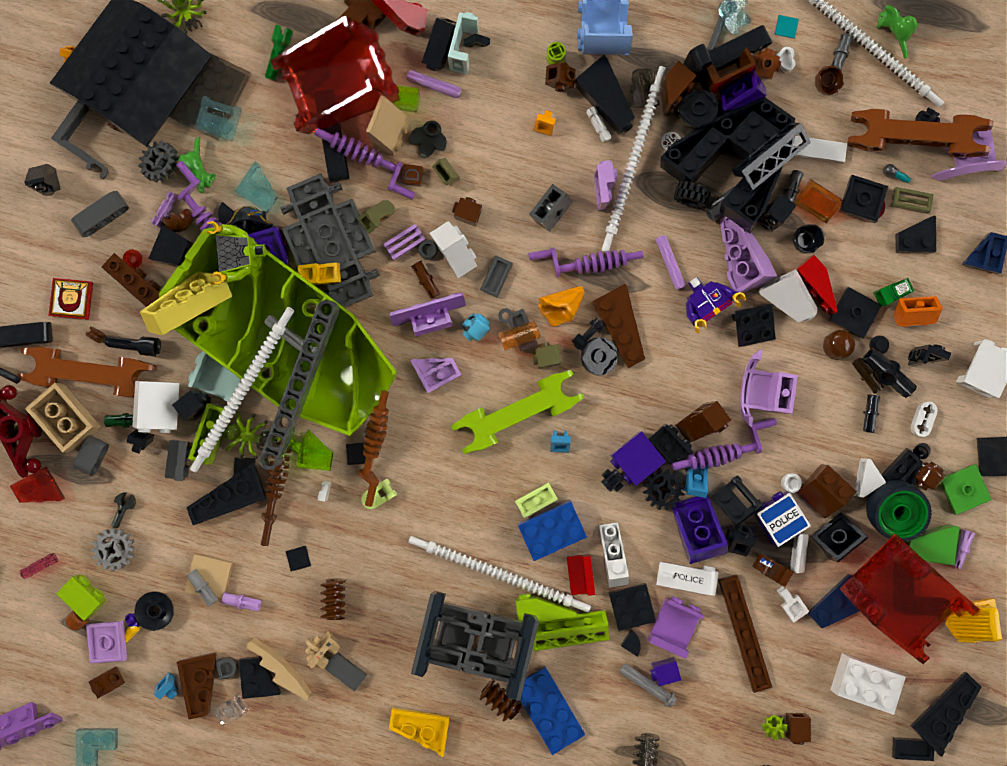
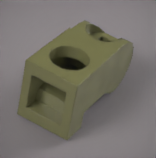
[357,200,395,234]

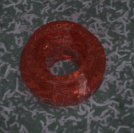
[123,249,142,268]

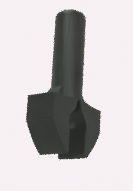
[111,492,136,528]

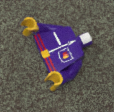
[686,277,747,333]

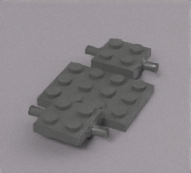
[280,173,380,308]

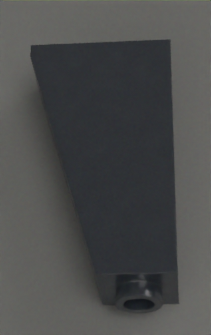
[574,55,635,135]

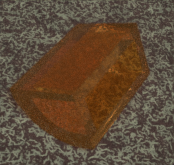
[795,179,842,224]
[498,320,541,351]

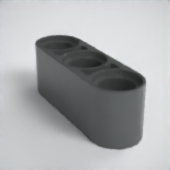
[71,191,129,237]

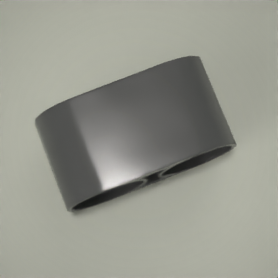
[73,435,109,476]

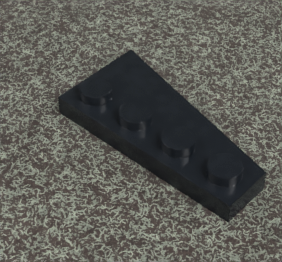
[186,462,267,526]
[910,672,982,757]

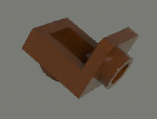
[89,667,125,699]

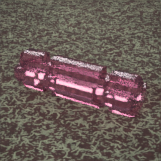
[19,553,58,579]

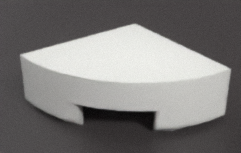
[318,481,331,502]

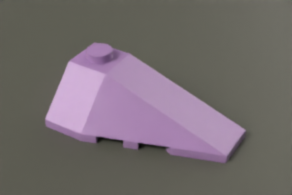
[720,216,777,293]

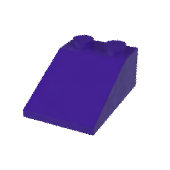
[671,494,728,564]

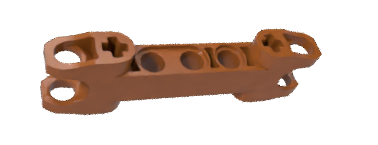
[847,109,994,159]
[17,347,157,398]

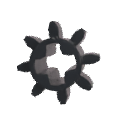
[915,107,940,122]
[601,469,624,492]

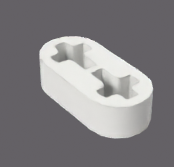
[910,402,938,437]

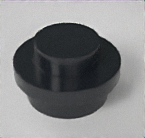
[869,335,889,354]

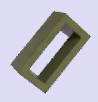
[432,158,460,186]

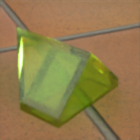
[297,429,334,471]

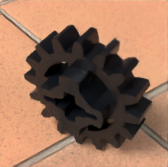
[642,469,685,511]

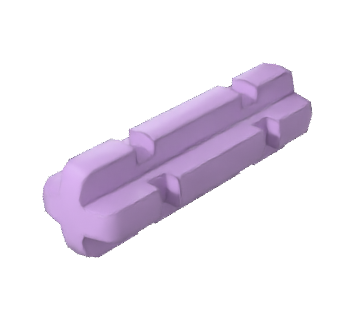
[151,192,178,228]

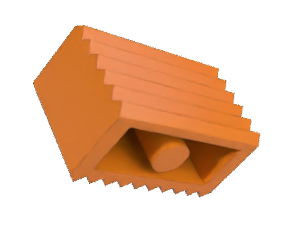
[893,295,942,327]

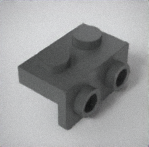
[165,440,192,481]

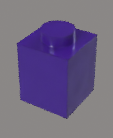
[649,657,681,686]

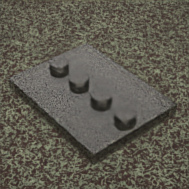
[169,53,252,141]

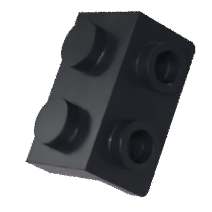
[908,344,951,367]
[648,424,693,465]

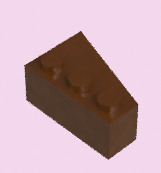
[675,401,731,443]

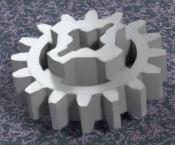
[91,528,136,571]

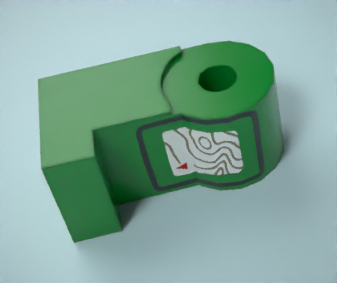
[873,277,915,307]

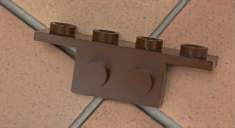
[102,253,161,307]

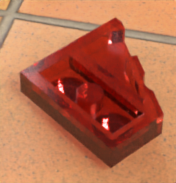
[10,467,66,503]

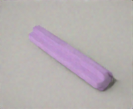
[407,70,461,98]
[656,235,685,290]

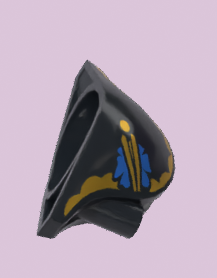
[225,206,273,234]

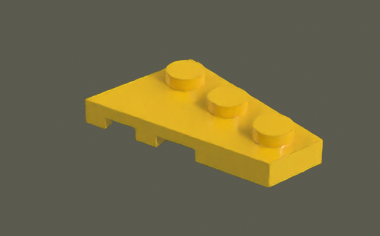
[389,707,450,757]

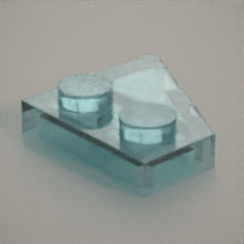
[235,161,278,213]

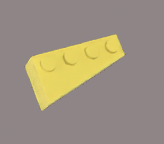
[140,271,232,335]

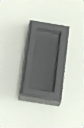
[480,255,513,298]
[324,652,367,692]

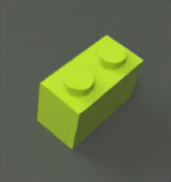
[56,574,107,621]

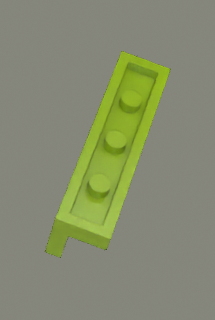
[533,610,609,651]

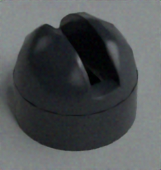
[913,443,931,460]

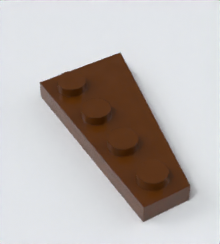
[592,284,645,368]

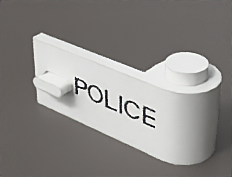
[656,562,719,596]

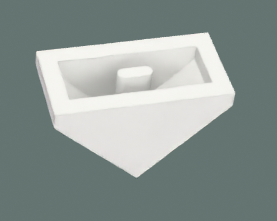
[854,458,886,498]

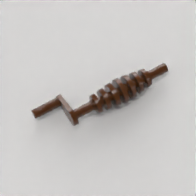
[261,439,291,546]

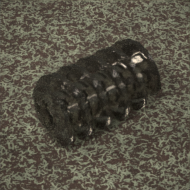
[632,733,660,766]

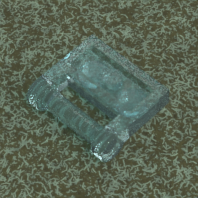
[195,96,242,141]

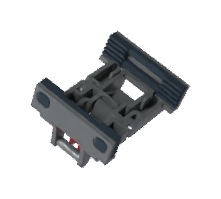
[411,591,539,701]

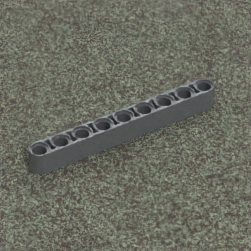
[259,300,339,470]

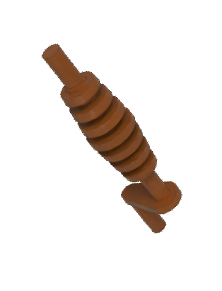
[358,390,389,507]

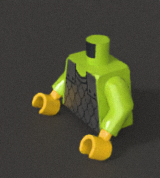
[206,221,266,286]

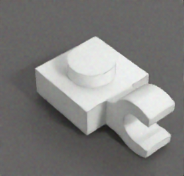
[776,586,809,623]

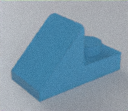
[683,466,708,498]

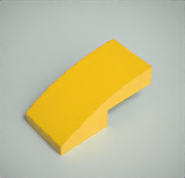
[298,262,341,285]

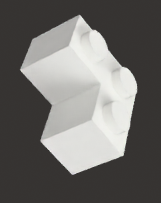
[430,221,477,278]

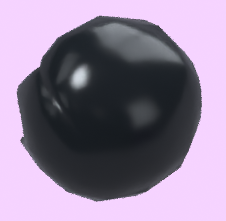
[792,224,825,254]

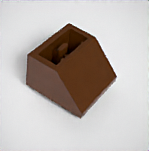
[661,61,696,116]

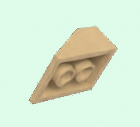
[366,95,410,156]

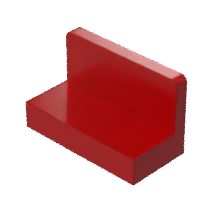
[567,554,595,596]

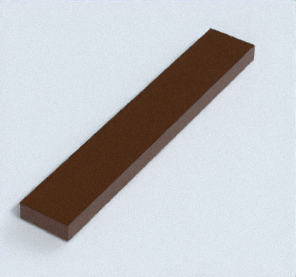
[718,574,772,693]

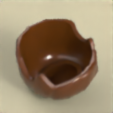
[815,65,844,95]
[162,209,193,232]
[823,330,856,360]

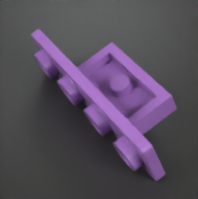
[389,292,466,336]
[0,702,62,750]

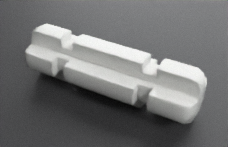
[587,106,611,143]

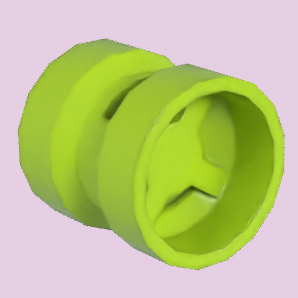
[546,42,566,65]

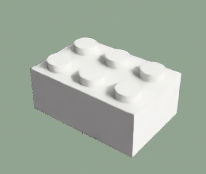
[830,653,906,715]

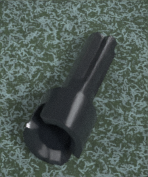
[105,336,161,357]

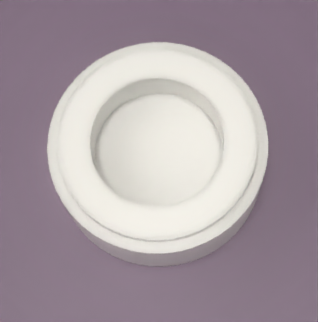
[781,473,802,493]

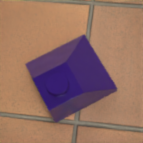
[721,70,767,111]

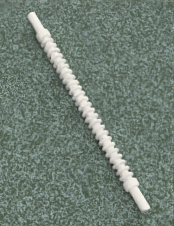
[809,0,944,108]
[601,66,667,252]
[190,307,294,472]
[408,536,591,612]

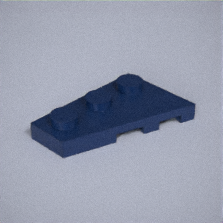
[807,574,877,628]

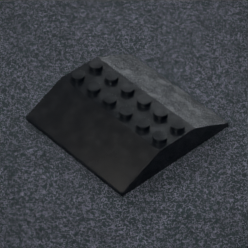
[50,0,212,147]

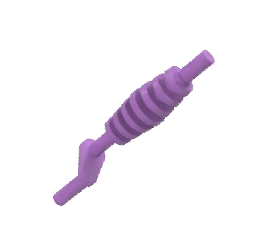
[314,128,415,200]
[176,161,222,231]
[528,248,644,278]
[672,418,777,470]

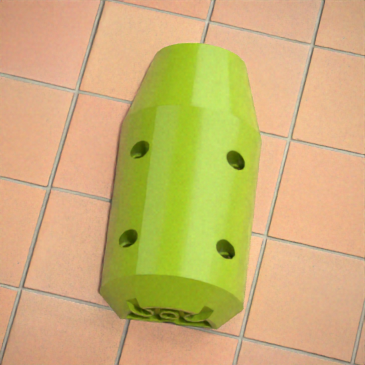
[159,227,397,436]

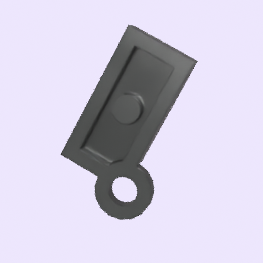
[498,308,538,352]

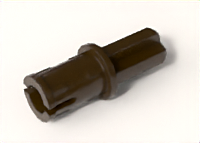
[852,357,884,394]

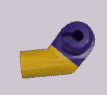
[125,613,140,643]

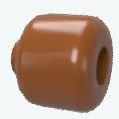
[65,611,89,631]

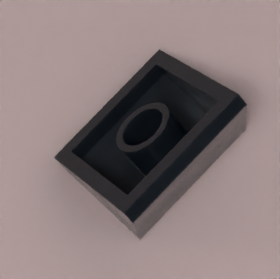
[811,513,868,563]

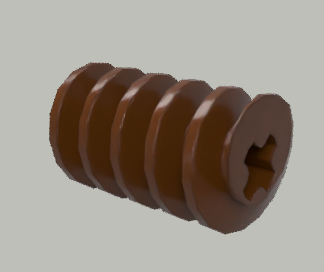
[320,578,345,620]
[479,679,522,722]

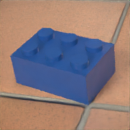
[518,500,587,561]

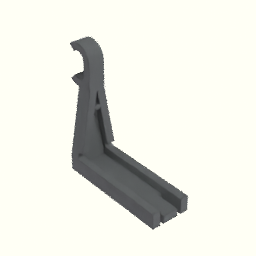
[51,102,108,179]

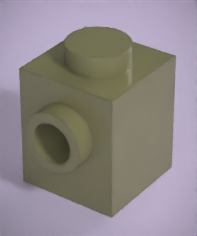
[532,342,562,369]

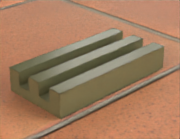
[891,187,934,214]

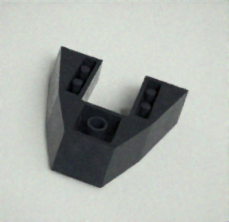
[660,97,795,234]

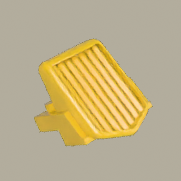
[945,598,1002,643]

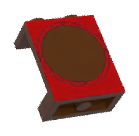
[699,47,756,95]

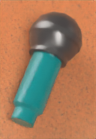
[883,164,911,183]

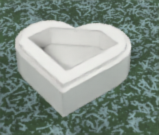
[777,47,795,73]

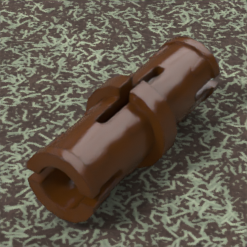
[411,261,441,300]

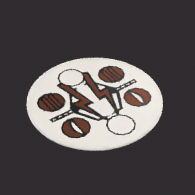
[661,132,681,151]

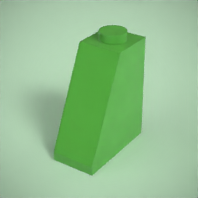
[899,524,959,565]

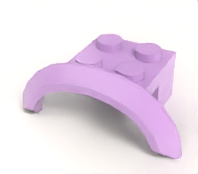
[931,130,1007,181]
[740,350,798,427]

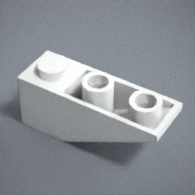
[599,523,629,588]

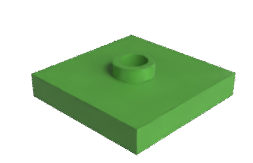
[941,464,992,515]

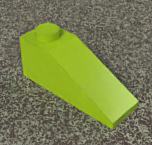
[516,593,577,622]

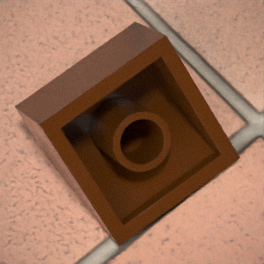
[796,464,857,518]

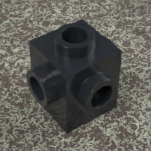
[726,524,756,557]

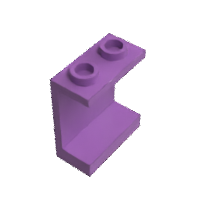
[648,596,705,659]

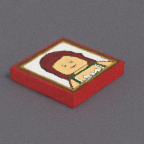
[48,278,93,320]

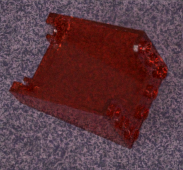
[270,16,400,134]
[840,534,980,664]

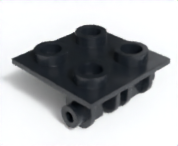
[732,304,776,347]

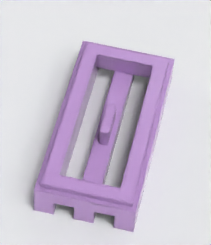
[384,224,426,261]

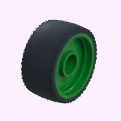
[866,480,932,542]

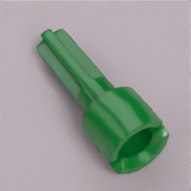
[265,25,293,81]

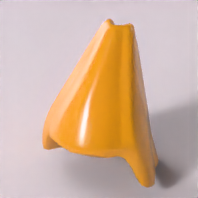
[538,286,585,327]

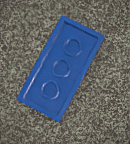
[520,666,585,755]

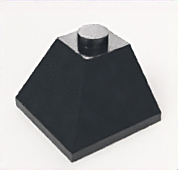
[977,436,1007,476]

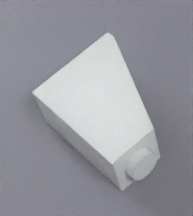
[759,269,818,323]

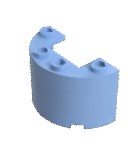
[577,0,633,55]

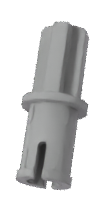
[186,569,218,606]

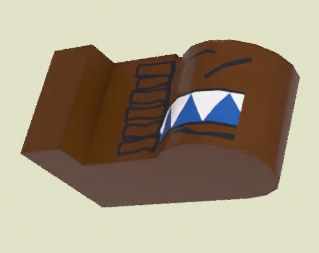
[752,553,794,587]

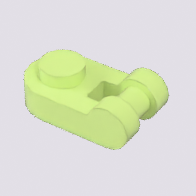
[361,478,397,509]

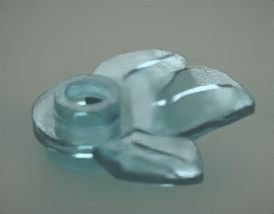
[718,0,751,35]

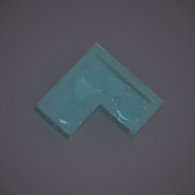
[75,728,118,766]

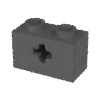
[529,184,573,232]

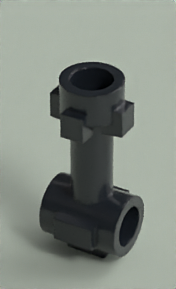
[572,318,605,351]

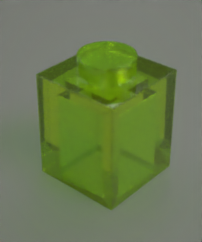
[391,85,420,113]

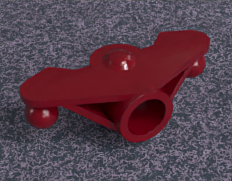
[0,385,42,478]

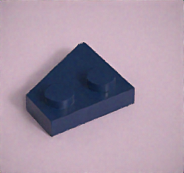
[962,232,1007,275]

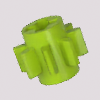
[762,714,788,741]

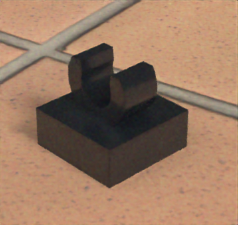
[127,429,154,454]

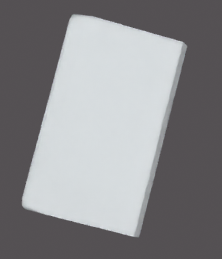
[790,533,809,573]

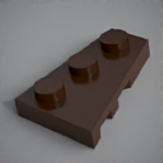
[177,652,217,720]

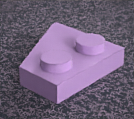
[410,358,462,393]

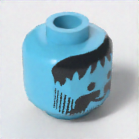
[462,313,490,341]

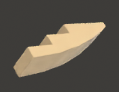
[246,637,312,700]

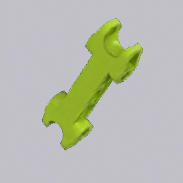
[451,370,585,454]

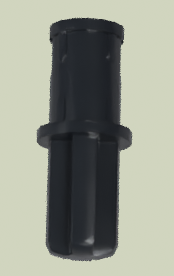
[863,394,880,433]

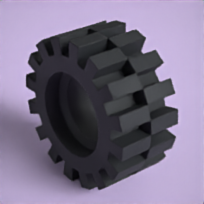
[673,181,711,209]

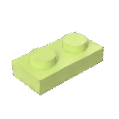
[515,482,558,518]

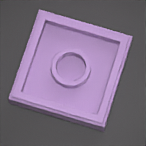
[86,621,127,663]

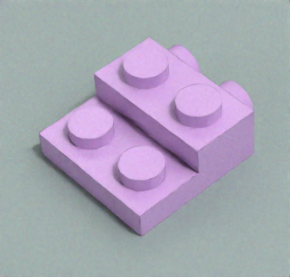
[594,160,617,211]

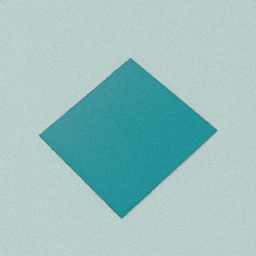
[775,15,799,39]

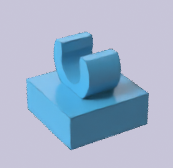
[550,430,571,453]
[154,672,178,700]

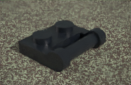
[711,475,764,527]

